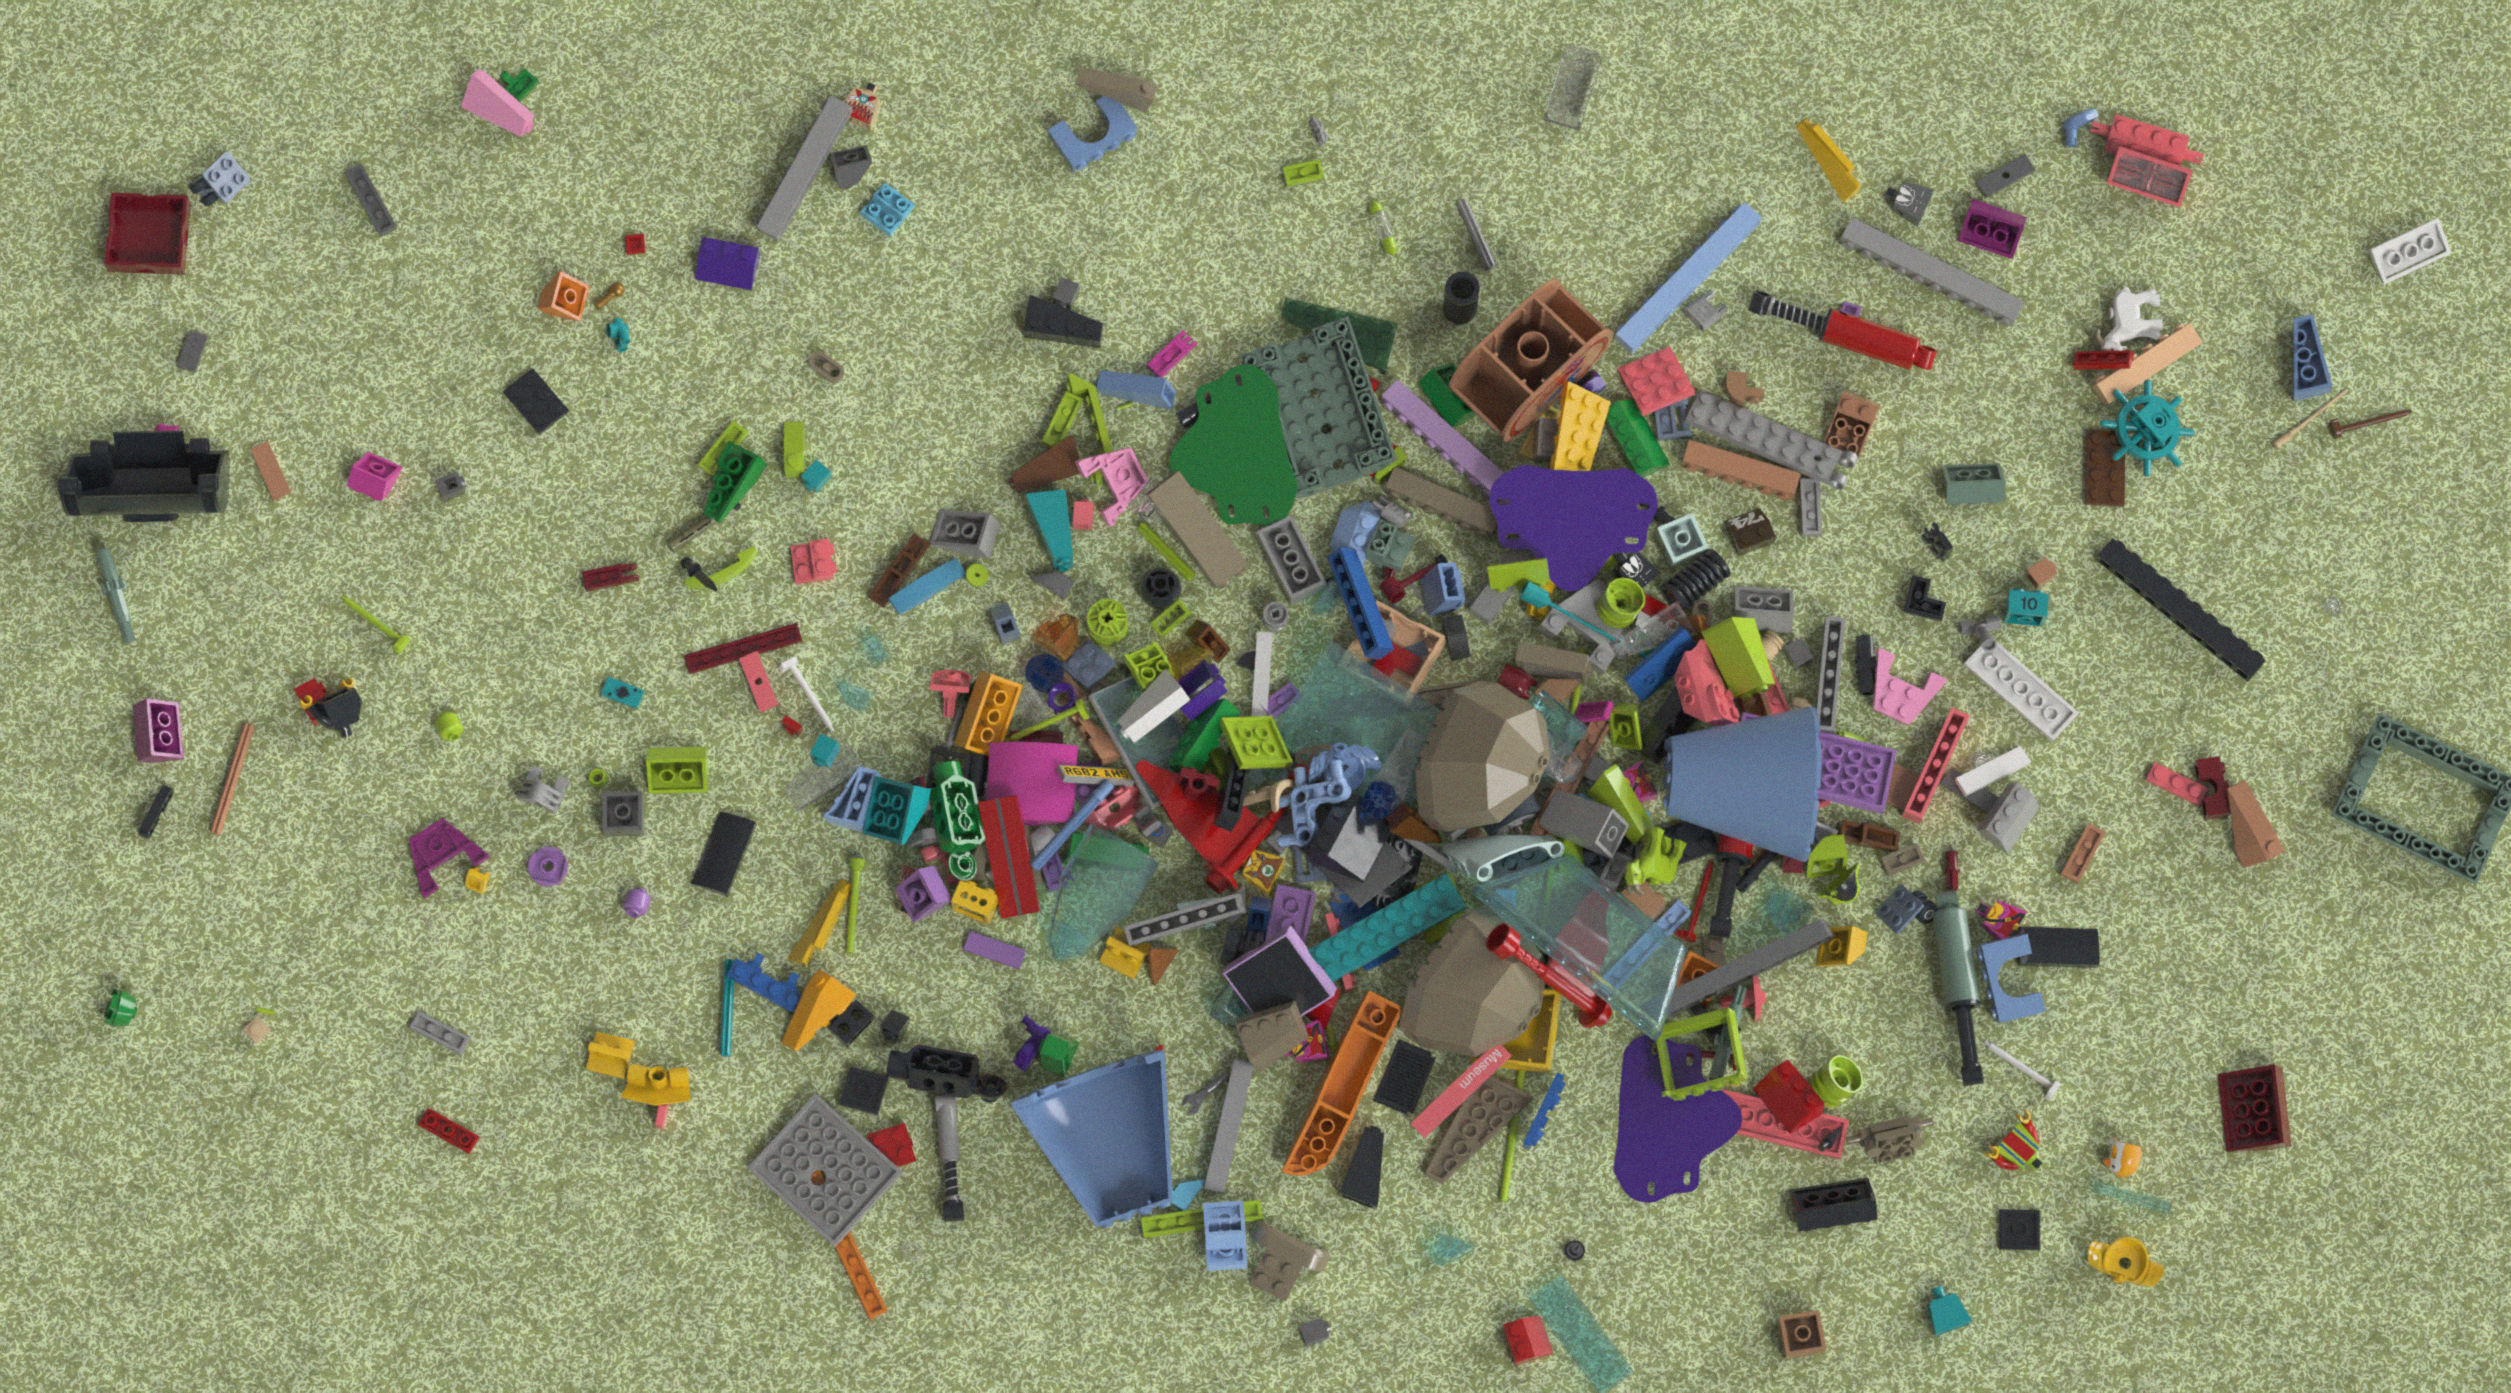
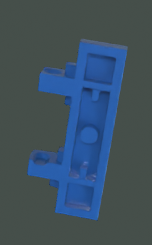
[726,953,802,1014]
[1522,1072,1566,1150]

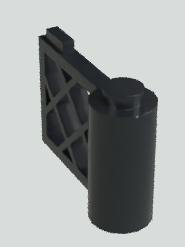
[926,745,989,797]

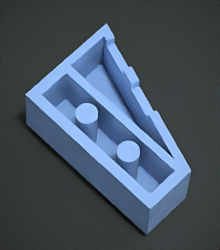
[823,766,882,832]

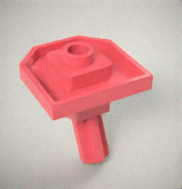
[930,669,972,718]
[1720,976,1766,1021]

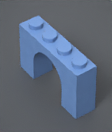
[1048,96,1137,172]
[1976,934,2046,1023]

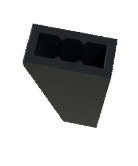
[1339,1126,1384,1210]

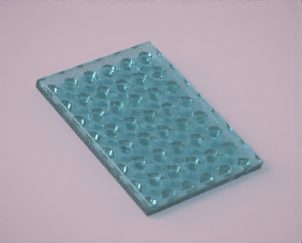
[1277,640,1442,816]

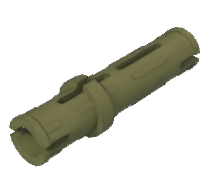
[667,517,718,553]

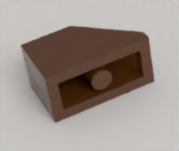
[1185,620,1231,664]

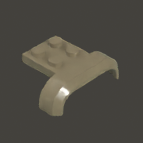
[1250,1220,1330,1301]

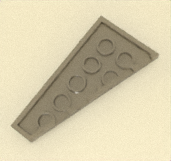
[1425,1076,1534,1185]

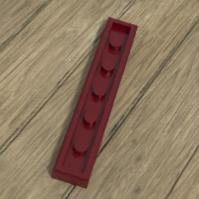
[684,623,803,674]

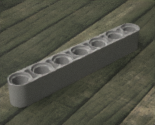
[1204,1057,1254,1193]

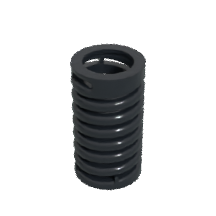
[1443,271,1480,325]
[1660,548,1731,614]

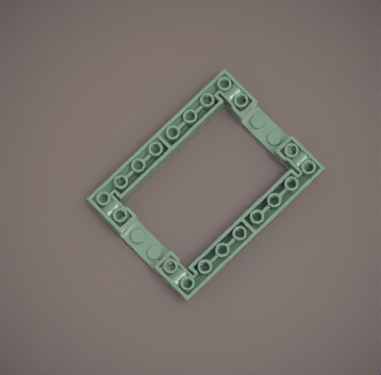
[2331,713,2511,885]

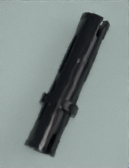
[1736,849,1778,893]

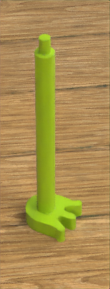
[340,595,410,655]
[1007,699,1090,742]

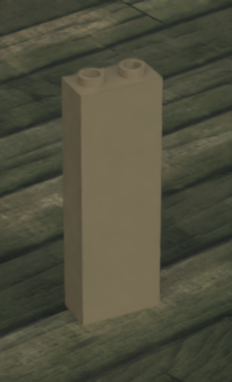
[1145,471,1248,589]

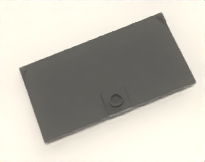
[1274,802,1412,908]

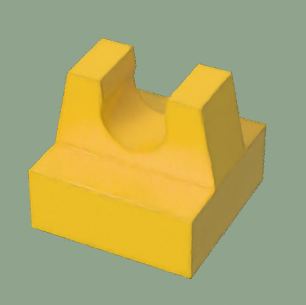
[465,867,490,894]

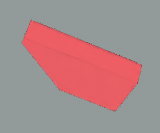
[655,1104,669,1130]

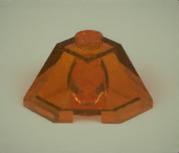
[1031,613,1079,661]

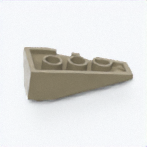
[1075,68,1157,113]

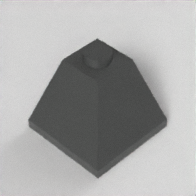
[830,145,872,189]

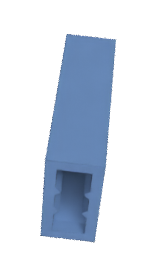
[1096,370,1176,410]

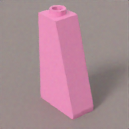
[461,69,534,137]

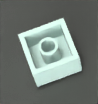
[1655,513,1709,568]

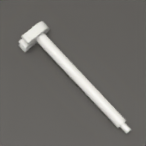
[779,657,834,732]
[1984,1041,2061,1101]

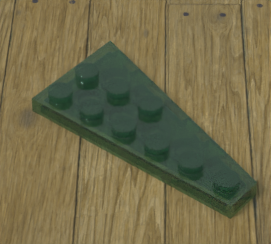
[1281,298,1398,375]

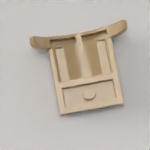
[1243,779,1305,812]

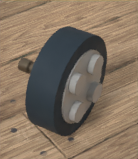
[1483,794,1541,836]

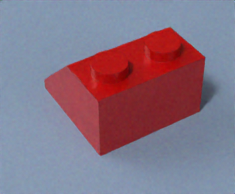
[1502,1315,1553,1366]

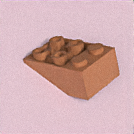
[1824,390,1880,460]

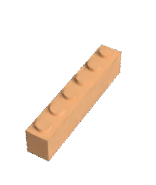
[2091,323,2202,405]

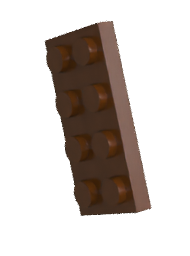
[2085,430,2125,507]

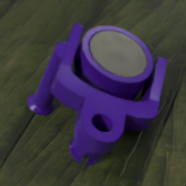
[1012,1014,1051,1072]

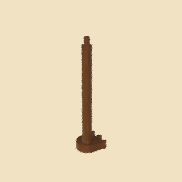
[2328,410,2412,439]

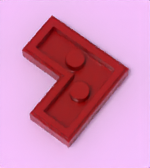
[1369,642,1423,684]

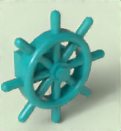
[2100,379,2195,477]

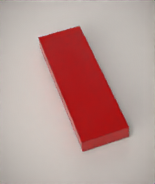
[2073,350,2134,370]

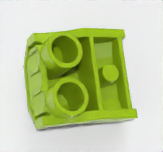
[1123,641,1175,693]

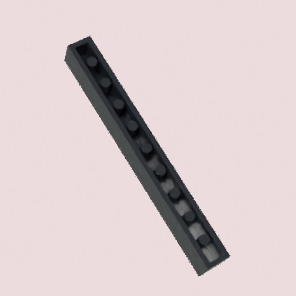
[2096,538,2266,682]

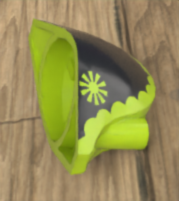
[1816,863,1860,907]

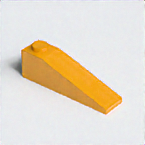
[781,969,856,1052]

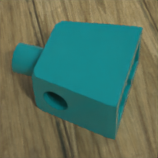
[1927,1286,1972,1337]

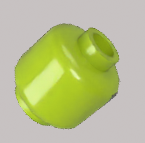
[434,712,463,742]

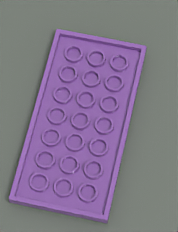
[1741,712,1897,814]

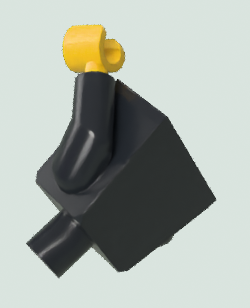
[299,678,362,738]

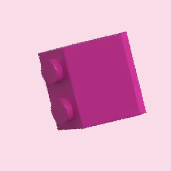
[347,452,403,501]

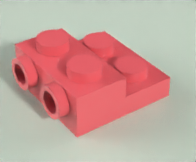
[791,538,837,584]

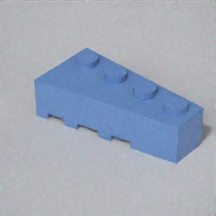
[2293,314,2332,401]

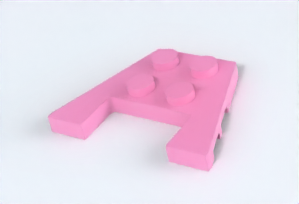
[1075,447,1148,527]
[1872,648,1947,725]

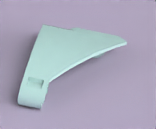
[1442,835,1564,882]

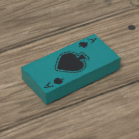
[601,677,645,709]

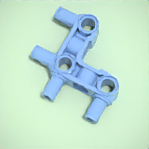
[1278,760,1351,847]

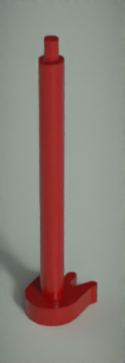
[1675,862,1713,943]

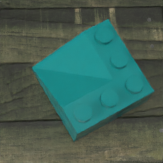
[862,776,931,845]

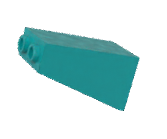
[1027,489,1073,572]

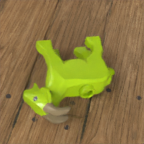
[1625,827,1687,896]

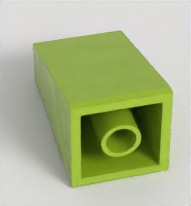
[1702,617,1775,701]

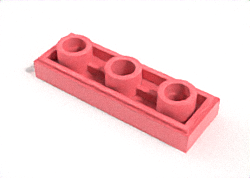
[739,651,779,713]

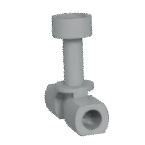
[1959,614,2001,652]

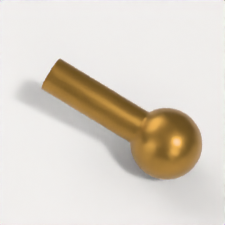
[594,282,625,310]

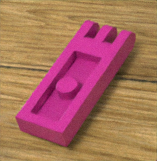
[1147,330,1197,378]

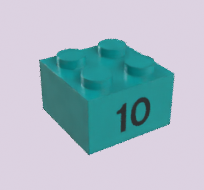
[2004,588,2049,627]

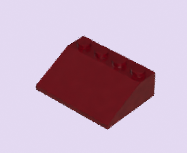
[2218,1064,2292,1152]

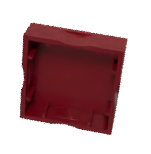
[104,192,191,275]

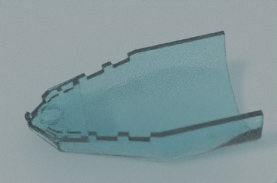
[1047,824,1159,962]

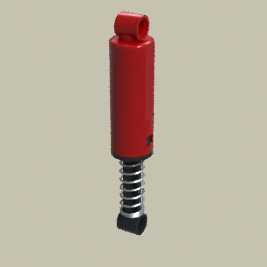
[1748,290,1937,370]

